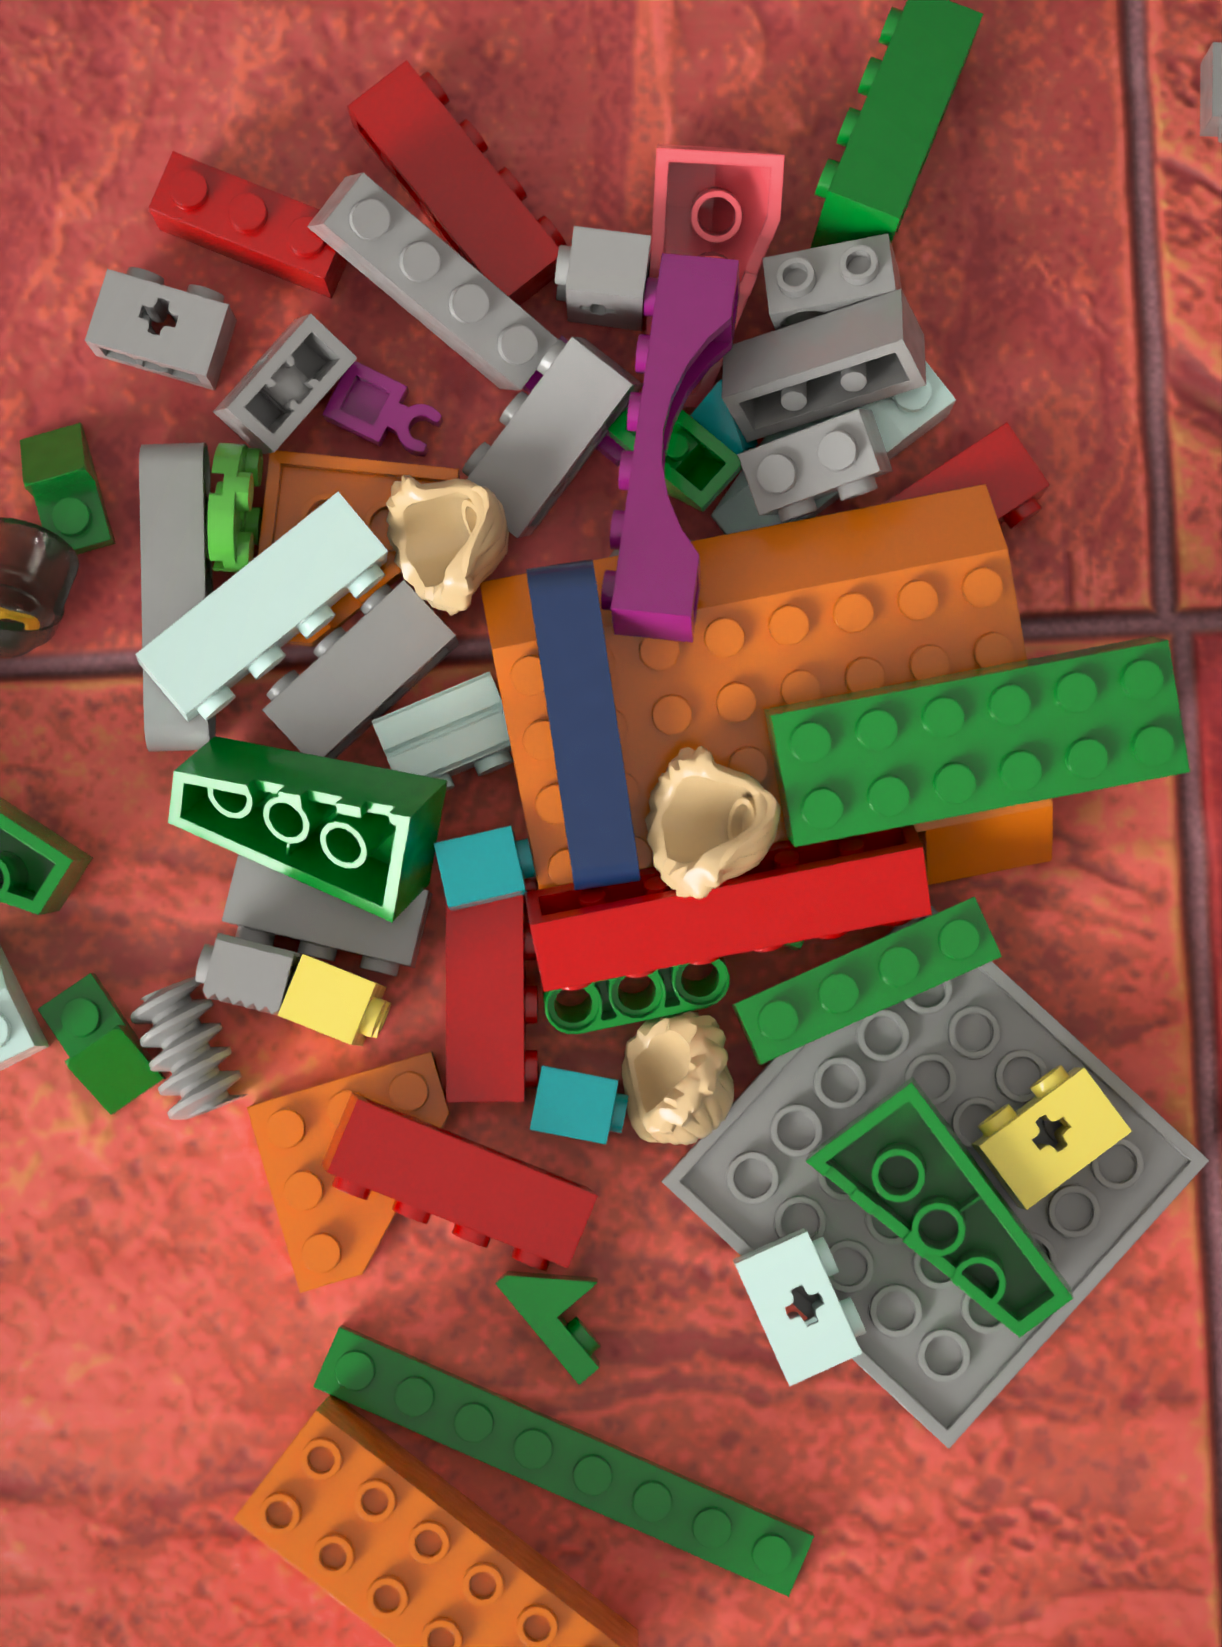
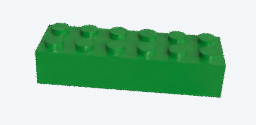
[764,636,1190,847]

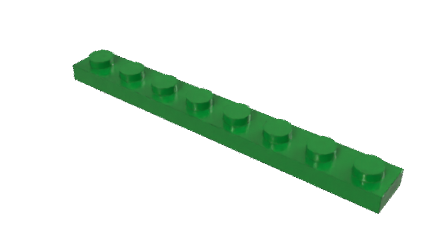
[313,1325,814,1597]

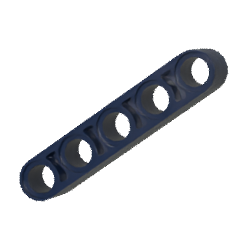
[526,559,640,891]

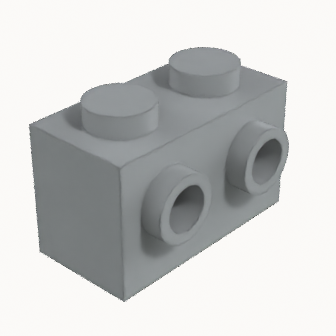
[738,409,893,523]

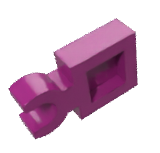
[322,361,443,457]

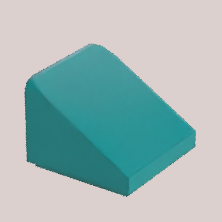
[691,379,758,455]

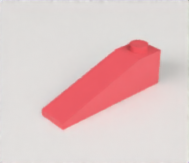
[643,144,785,407]

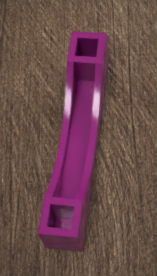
[601,253,740,643]

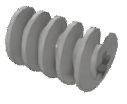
[130,976,248,1120]

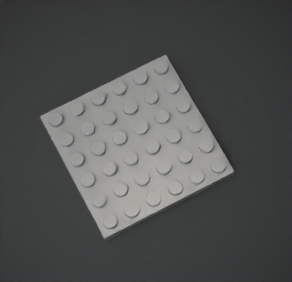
[661,906,1209,1449]

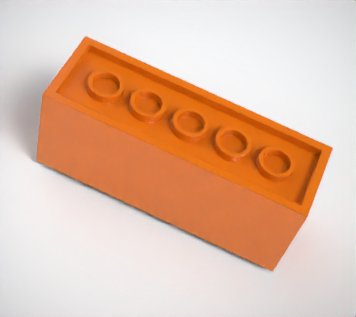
[233,1395,639,1647]

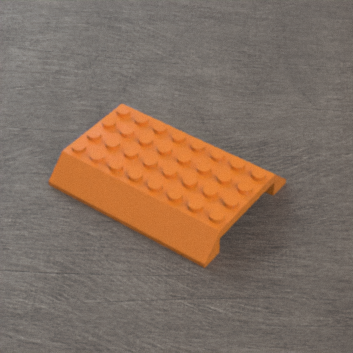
[480,484,1053,889]

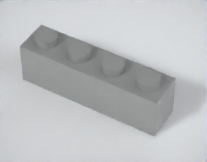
[307,172,558,390]

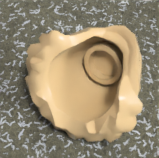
[386,475,509,616]
[645,746,781,899]
[622,1011,734,1145]

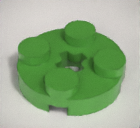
[207,443,263,572]

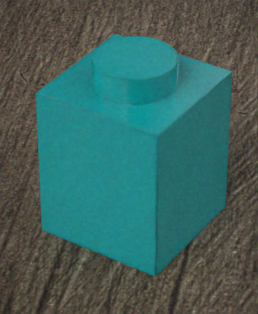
[434,826,536,911]
[530,1066,629,1144]

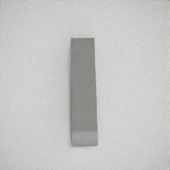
[139,443,216,752]

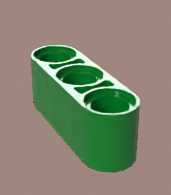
[542,957,730,1034]

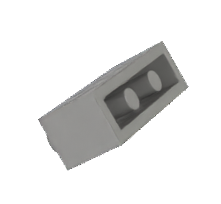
[722,289,926,442]
[462,337,643,538]
[262,580,459,759]
[222,854,433,977]

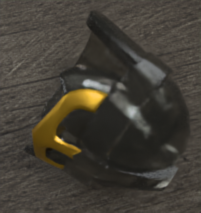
[0,517,79,659]

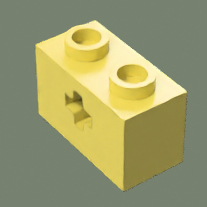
[278,954,391,1046]
[971,1065,1132,1210]

